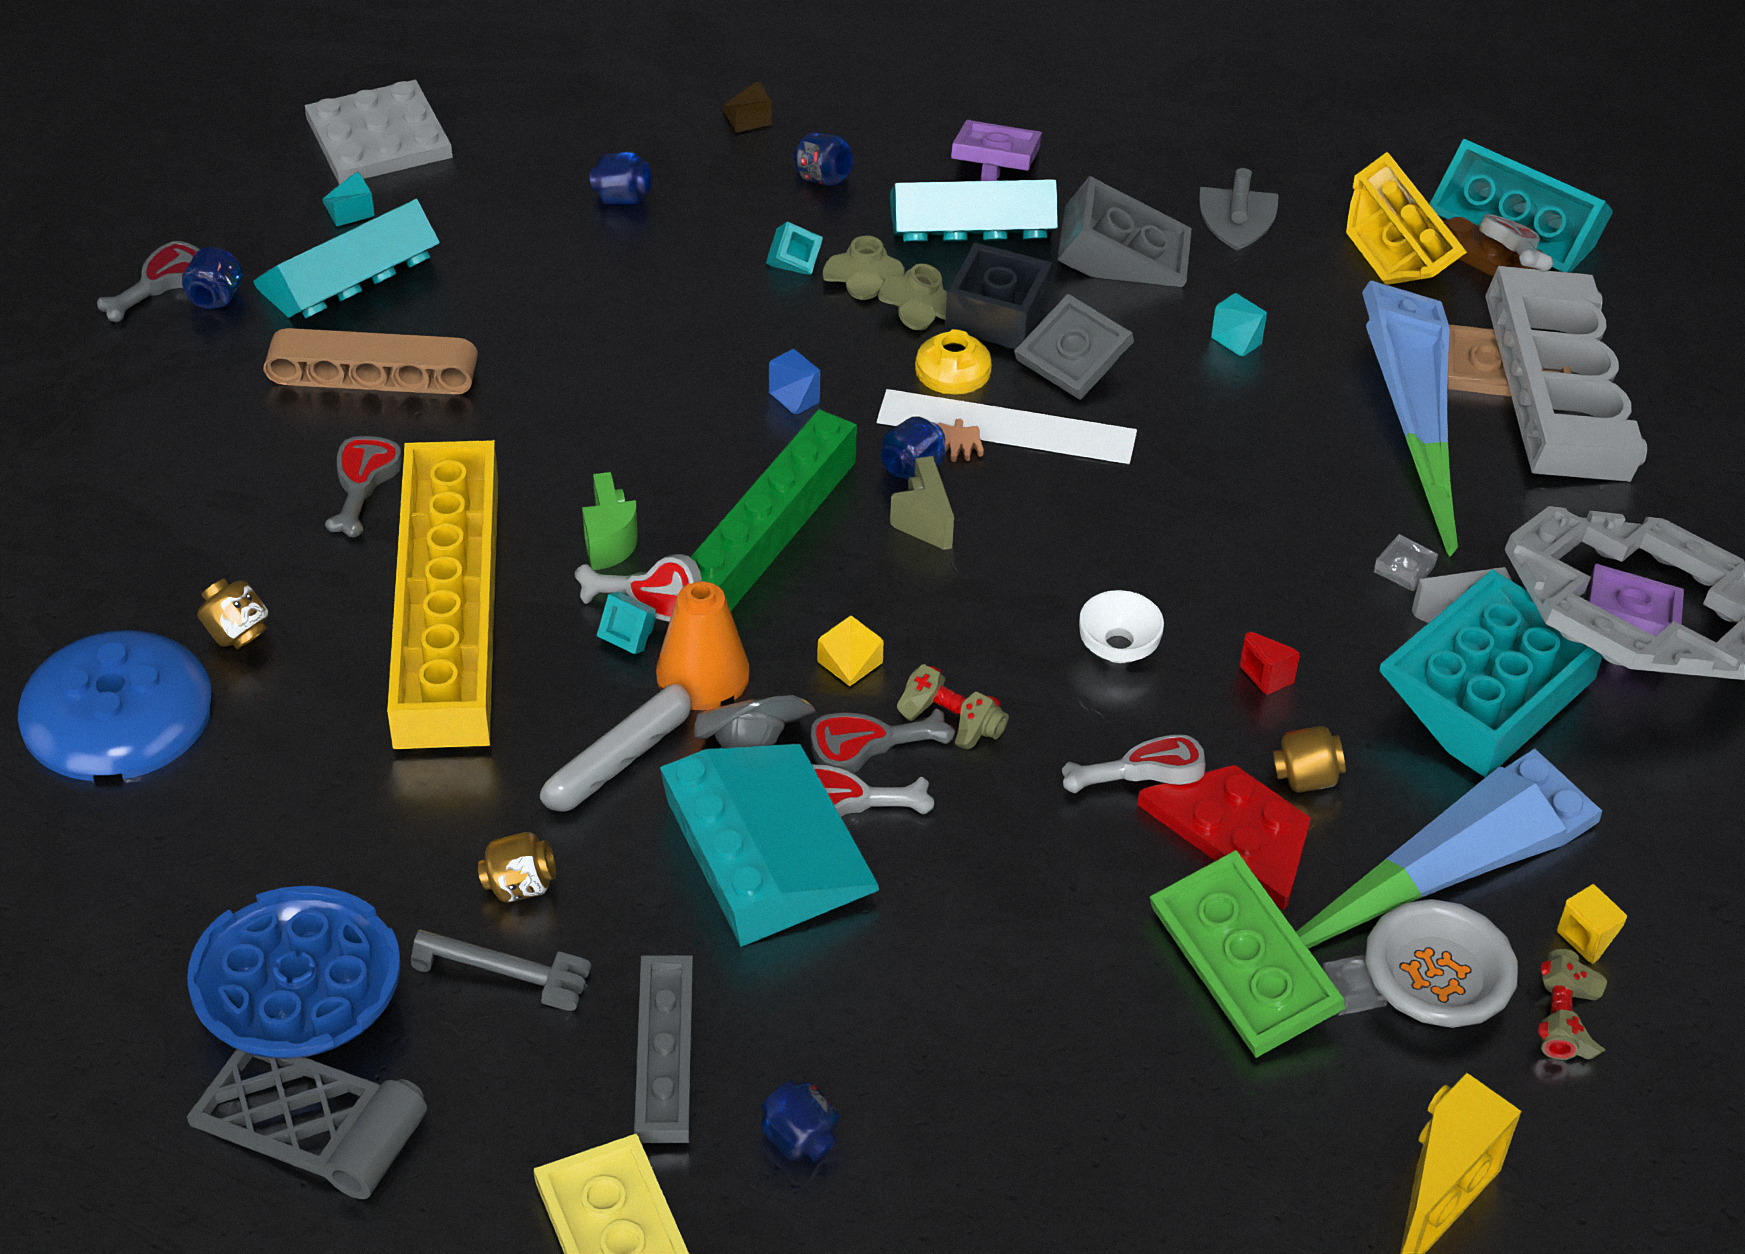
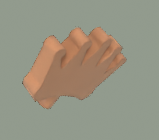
[926,419,984,462]

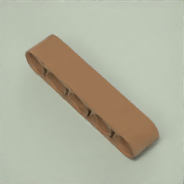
[264,328,478,395]

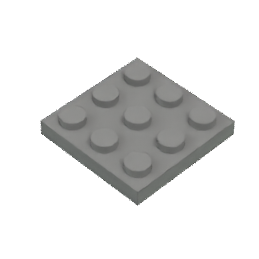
[304,80,453,185]

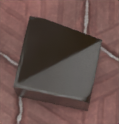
[723,81,772,132]

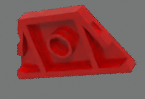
[1137,765,1311,910]

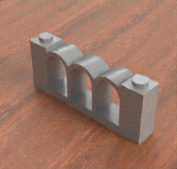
[1485,266,1647,482]

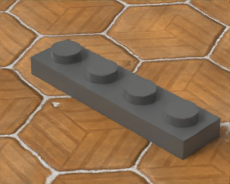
[634,955,693,1143]

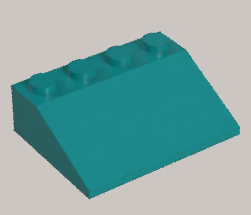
[1379,569,1603,778]
[660,744,879,947]

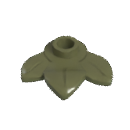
[823,236,904,300]
[878,264,947,330]

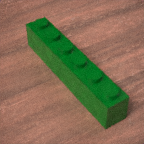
[690,409,857,612]

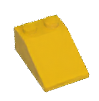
[1400,1073,1521,1254]

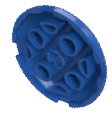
[18,630,212,781]
[187,886,401,1059]

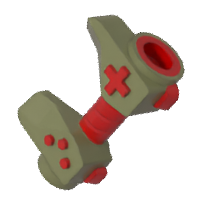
[897,664,1009,749]
[1538,949,1607,1060]

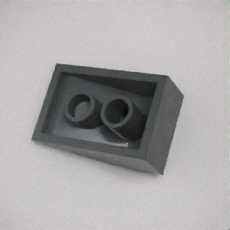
[1057,176,1192,287]

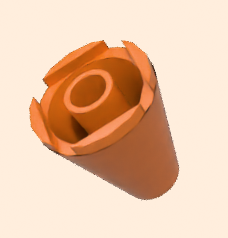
[656,581,749,710]

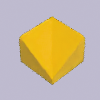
[817,615,884,686]
[1557,884,1627,964]

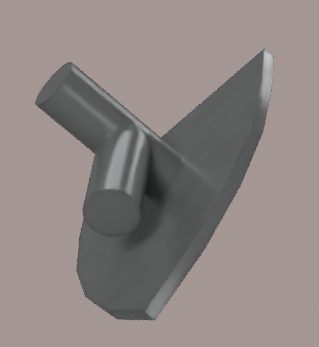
[1199,168,1278,251]

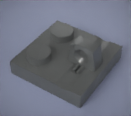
[1014,294,1134,400]

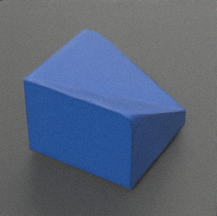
[769,349,820,414]

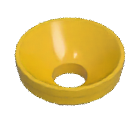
[915,329,992,395]

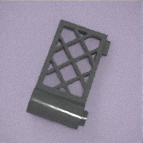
[187,1049,427,1199]

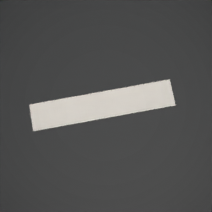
[876,389,1137,464]

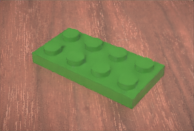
[1150,850,1345,1058]

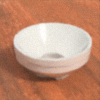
[1079,590,1164,663]

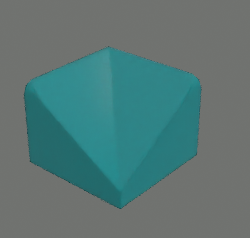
[323,172,375,226]
[766,221,823,275]
[1211,293,1267,356]

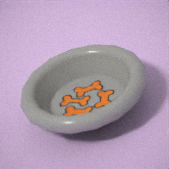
[1365,899,1518,1028]

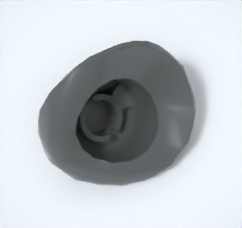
[694,695,816,748]

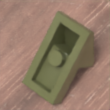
[890,456,954,550]

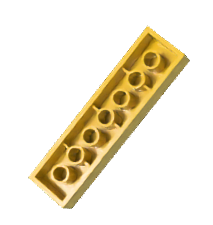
[387,440,498,749]

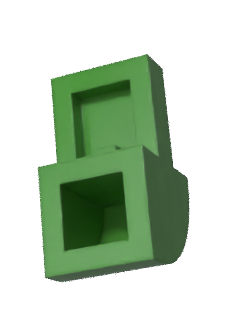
[582,472,638,570]

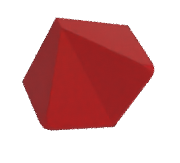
[1240,631,1300,695]

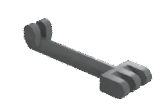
[411,929,591,1011]

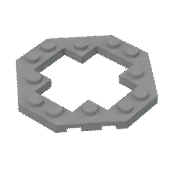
[1505,506,1745,680]

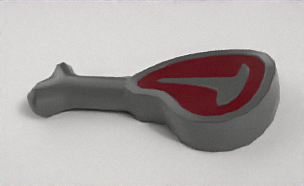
[97,241,211,322]

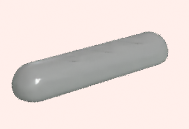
[540,683,691,812]

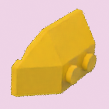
[1346,152,1467,285]

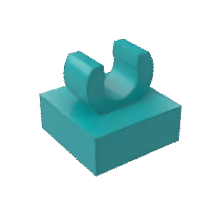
[597,591,656,654]

